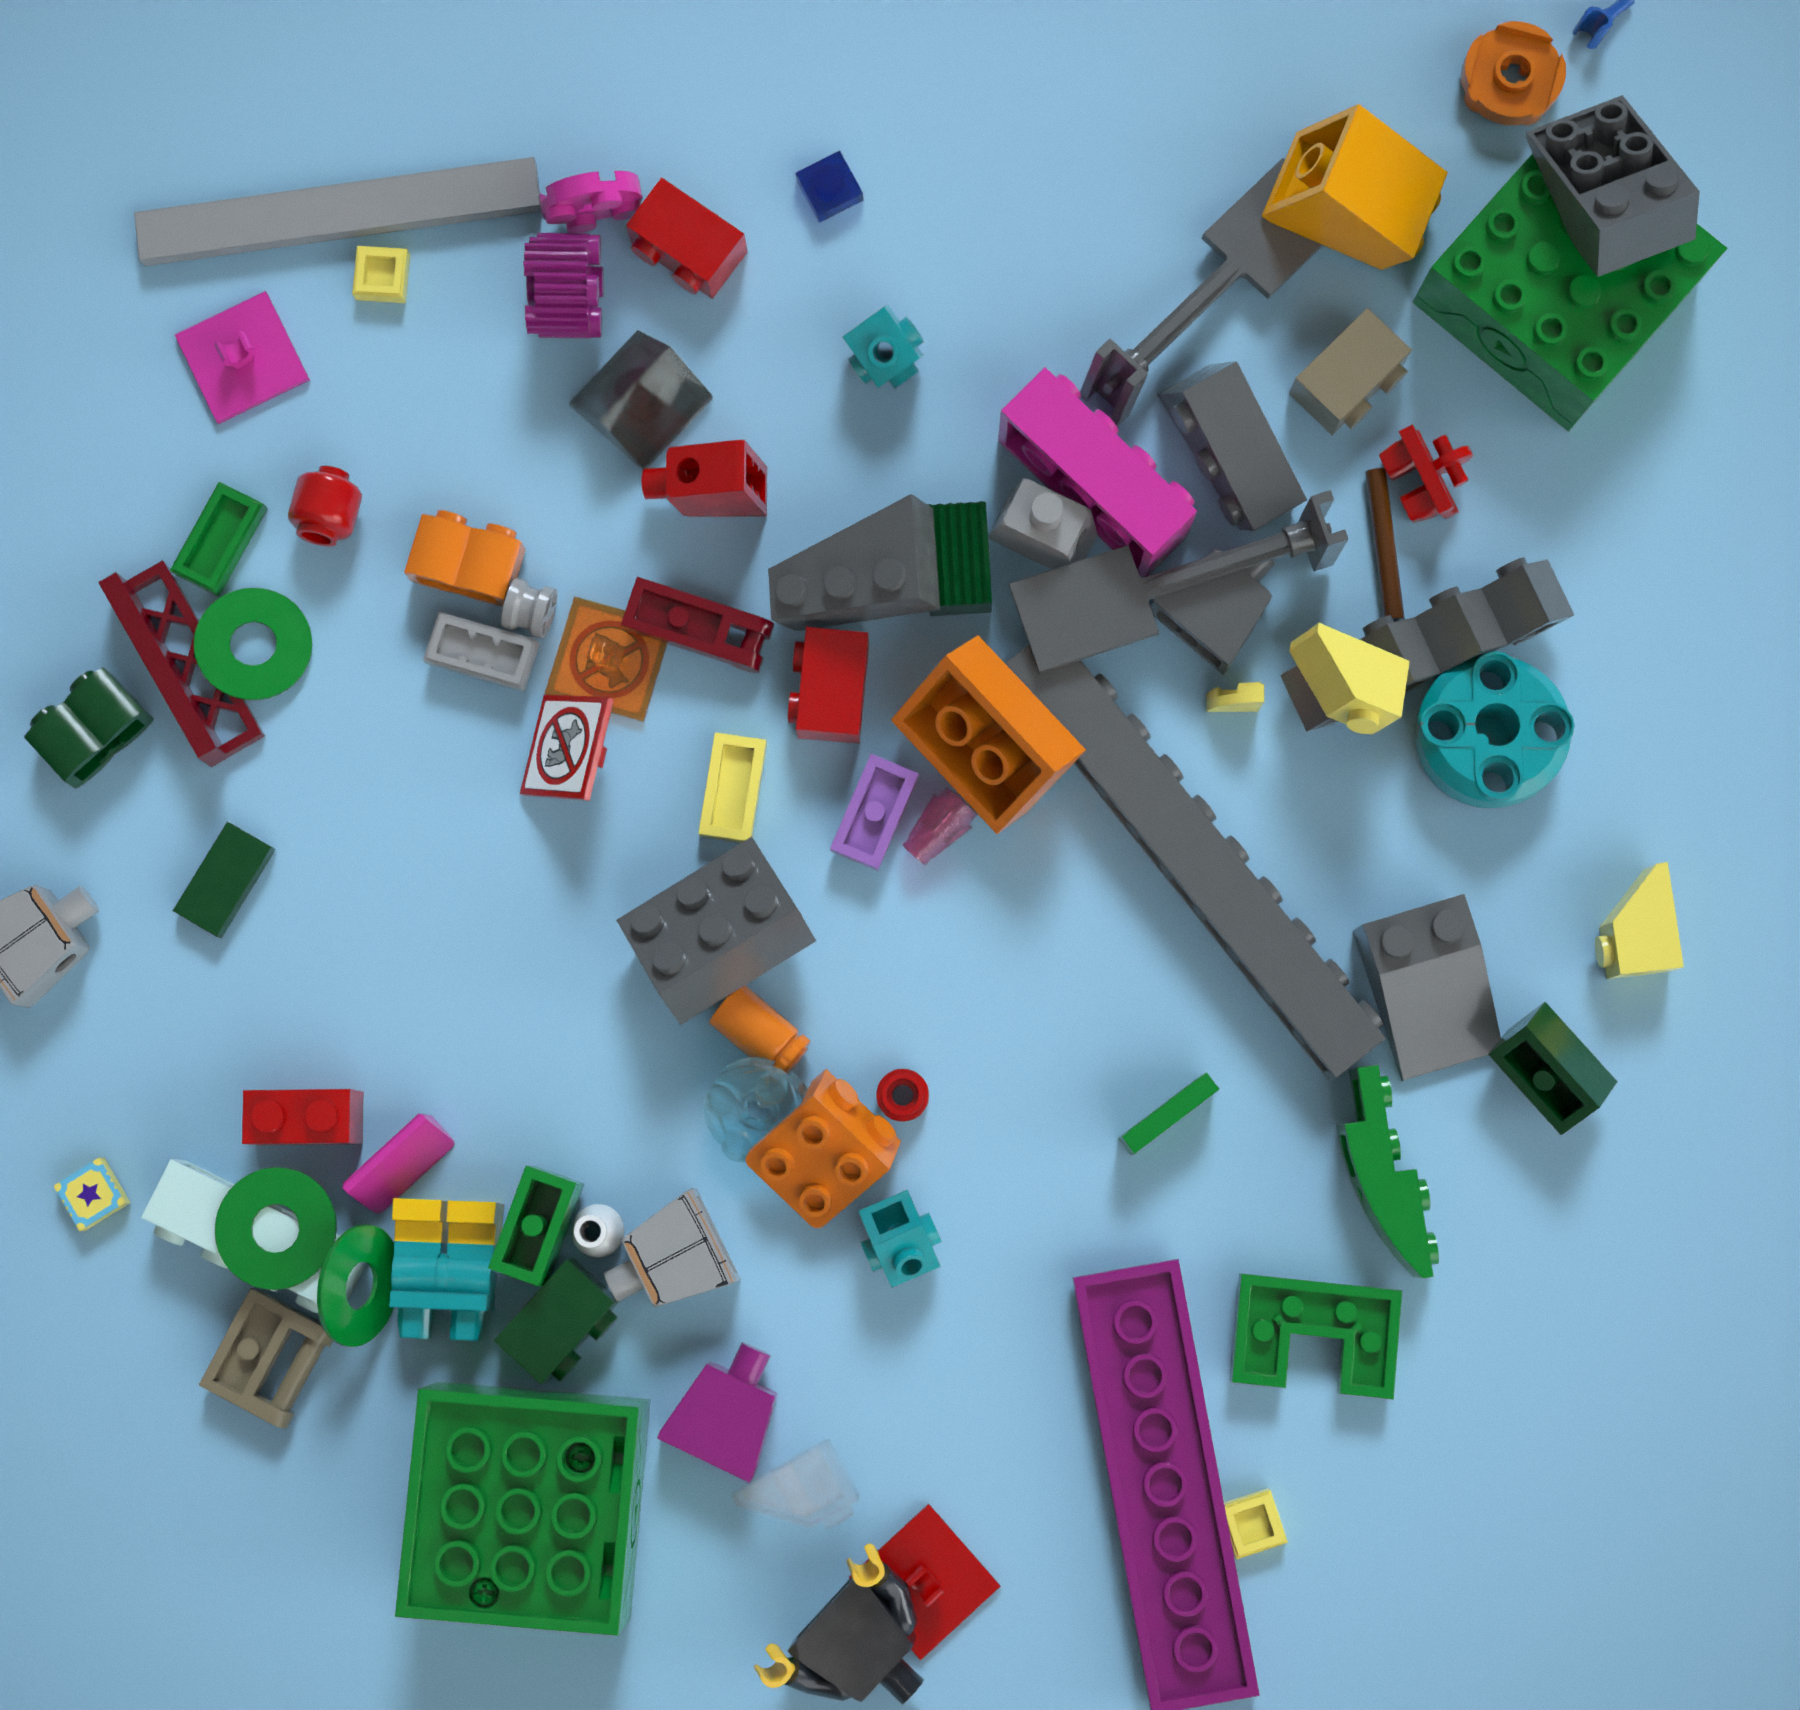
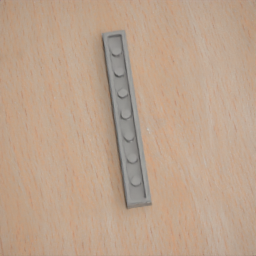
[134,157,541,266]

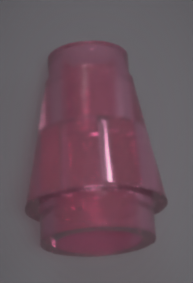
[902,787,978,865]

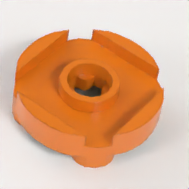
[1461,21,1566,125]

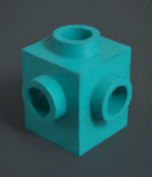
[842,304,924,389]
[859,1189,942,1288]

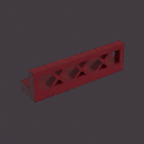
[98,560,265,767]

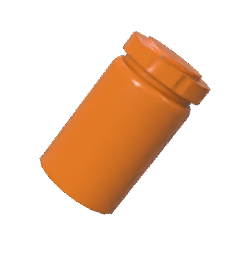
[709,985,811,1081]

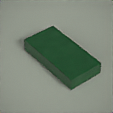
[173,821,276,939]

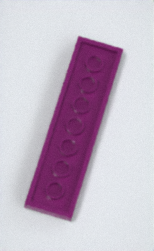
[1072,1259,1260,1710]

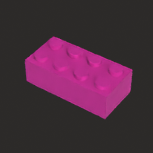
[998,367,1197,577]

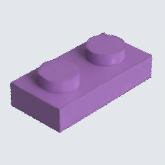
[830,754,919,871]

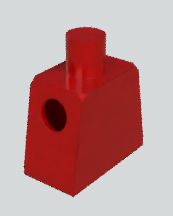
[641,440,767,517]

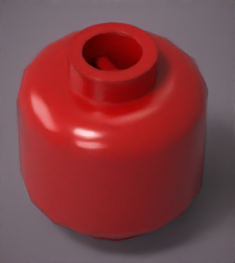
[288,466,362,546]

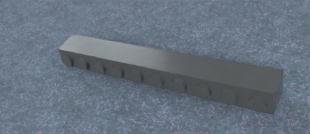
[1005,645,1386,1080]

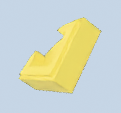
[1206,682,1264,712]

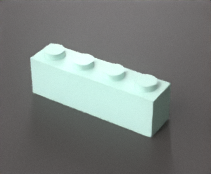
[141,1159,367,1314]

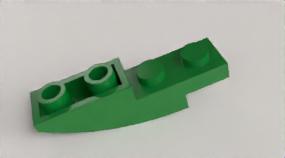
[1336,1065,1439,1278]

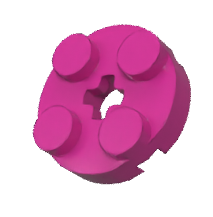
[538,170,643,233]

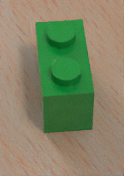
[488,1165,584,1287]

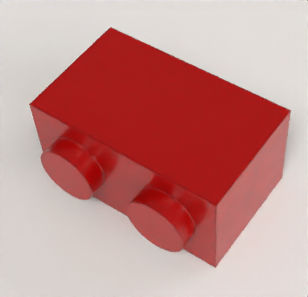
[626,177,748,299]
[788,627,870,744]
[242,1089,364,1146]

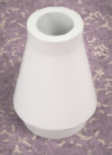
[571,1204,624,1258]

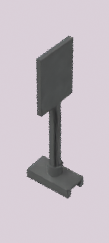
[1080,158,1323,427]
[1009,490,1348,674]

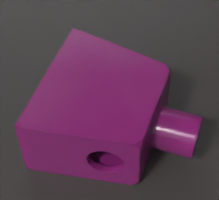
[657,1342,778,1483]

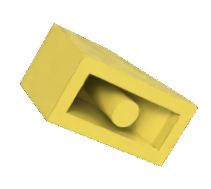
[1289,623,1410,735]
[1595,862,1684,979]

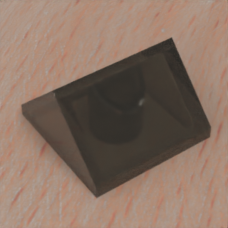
[569,330,713,470]

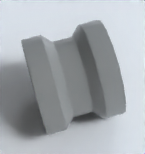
[501,578,557,639]

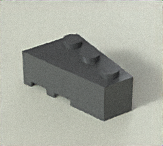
[1157,361,1307,531]
[768,494,940,631]

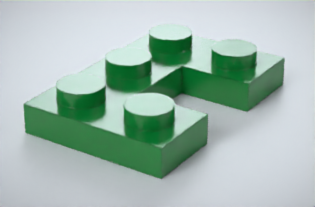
[1230,1273,1402,1400]

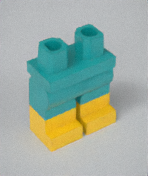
[389,1198,504,1341]

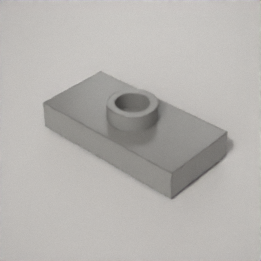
[423,612,540,692]

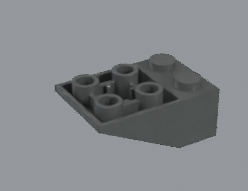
[1526,95,1700,277]

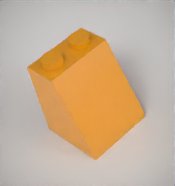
[1262,104,1448,270]

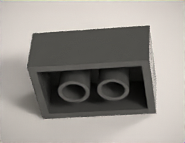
[616,837,816,1025]

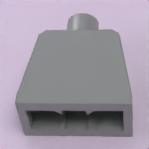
[988,478,1098,570]

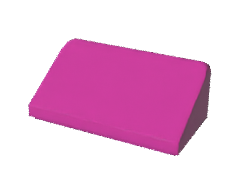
[342,1114,455,1214]

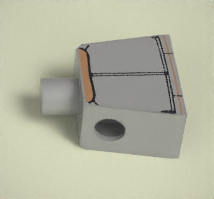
[0,885,99,1008]
[604,1188,741,1307]

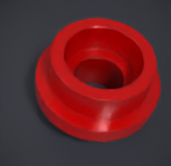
[876,1069,929,1122]

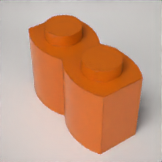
[404,510,526,607]

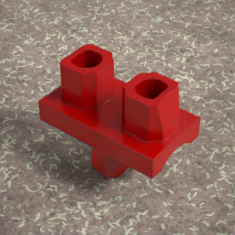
[1379,424,1473,523]

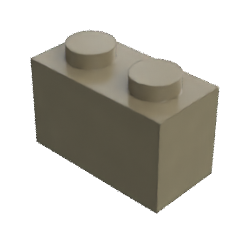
[1289,308,1412,435]

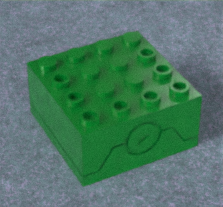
[1412,116,1728,432]
[395,1382,651,1636]

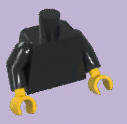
[754,1543,924,1705]

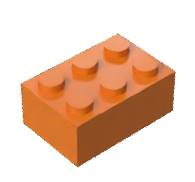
[891,635,1086,834]

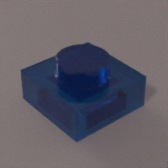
[795,150,864,223]

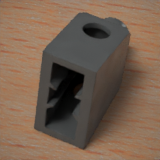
[1151,549,1274,675]

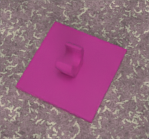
[175,291,310,424]

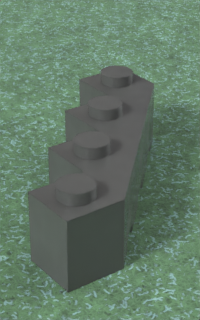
[1280,557,1574,732]

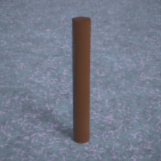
[1365,468,1405,622]

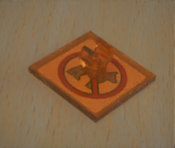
[545,596,667,722]

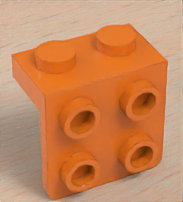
[745,1069,901,1228]

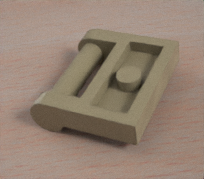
[199,1288,333,1429]

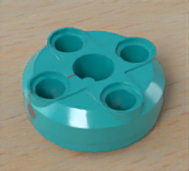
[1415,651,1575,809]

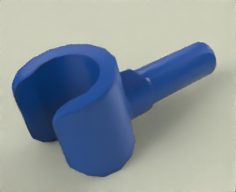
[1572,0,1635,49]

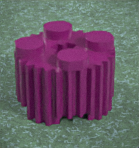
[523,233,604,338]

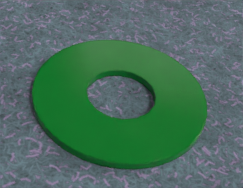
[194,588,313,701]
[215,1167,337,1290]
[317,1224,394,1347]

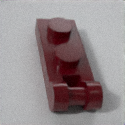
[621,576,775,673]

